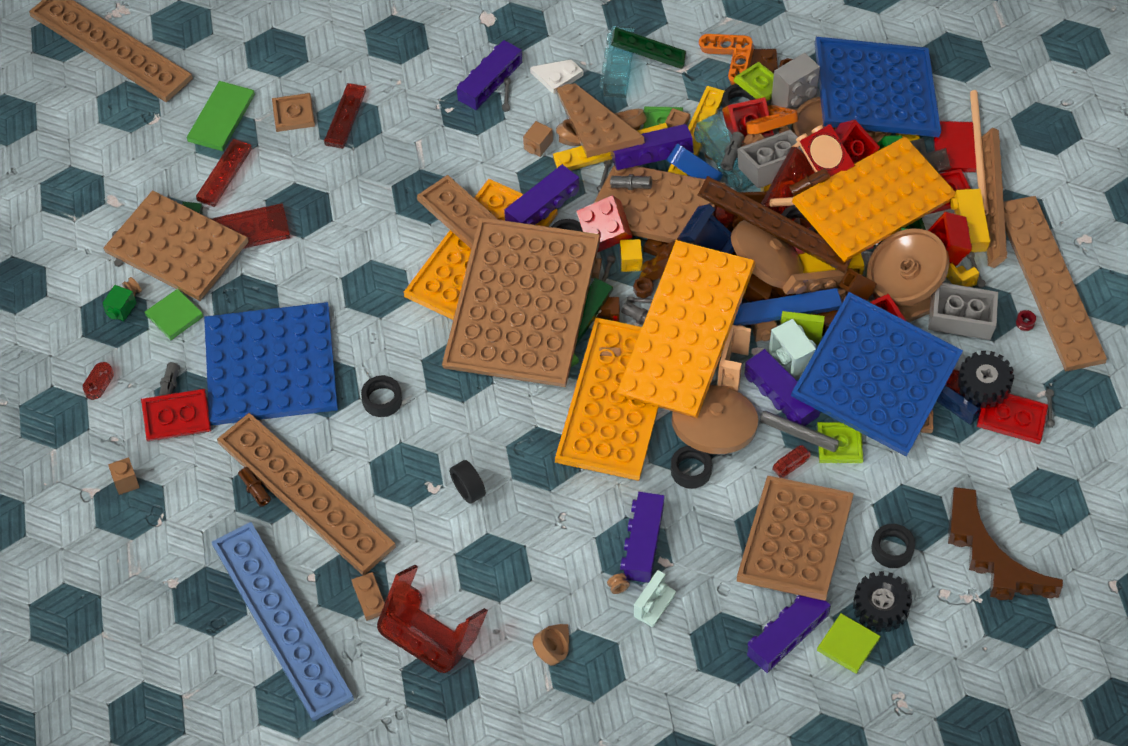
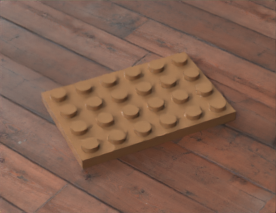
[594,165,726,243]
[103,190,249,301]
[737,475,854,601]

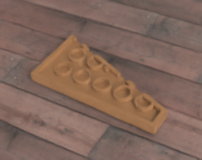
[557,83,645,158]

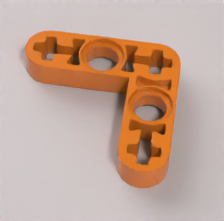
[699,34,754,85]
[746,105,798,134]

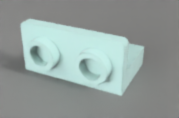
[634,570,676,627]

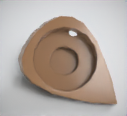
[614,108,647,131]
[556,119,581,146]
[533,624,569,666]

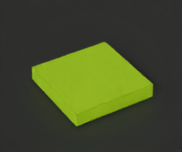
[734,62,774,102]
[781,311,825,346]
[817,422,863,463]
[817,613,880,674]

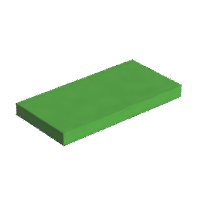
[187,81,255,151]

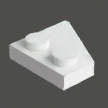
[530,60,583,94]

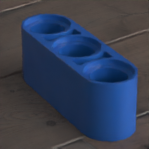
[666,143,724,182]

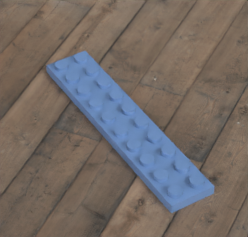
[211,522,354,722]

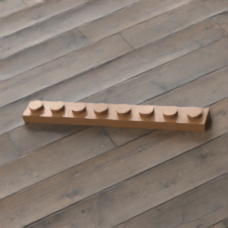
[982,127,1007,268]

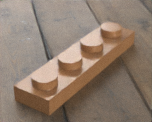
[782,268,853,294]

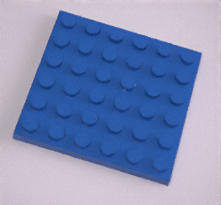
[814,36,941,137]
[791,292,963,457]
[204,302,338,426]

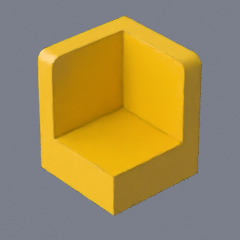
[620,239,642,272]
[946,263,979,287]

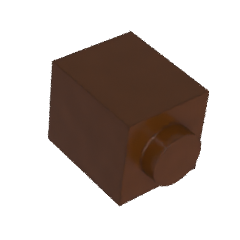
[839,268,877,301]

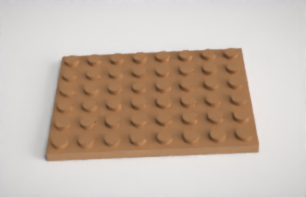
[442,217,600,387]

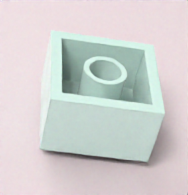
[769,319,817,380]

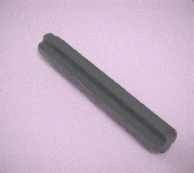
[760,411,839,452]

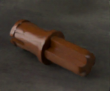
[789,168,830,196]
[238,467,271,507]

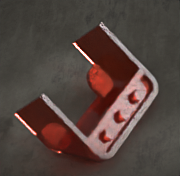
[377,565,488,673]

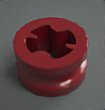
[1016,310,1036,331]

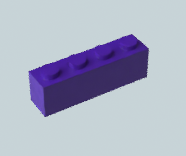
[457,40,523,110]
[611,124,694,170]
[504,164,579,225]
[744,349,820,426]
[620,491,665,583]
[747,595,831,673]

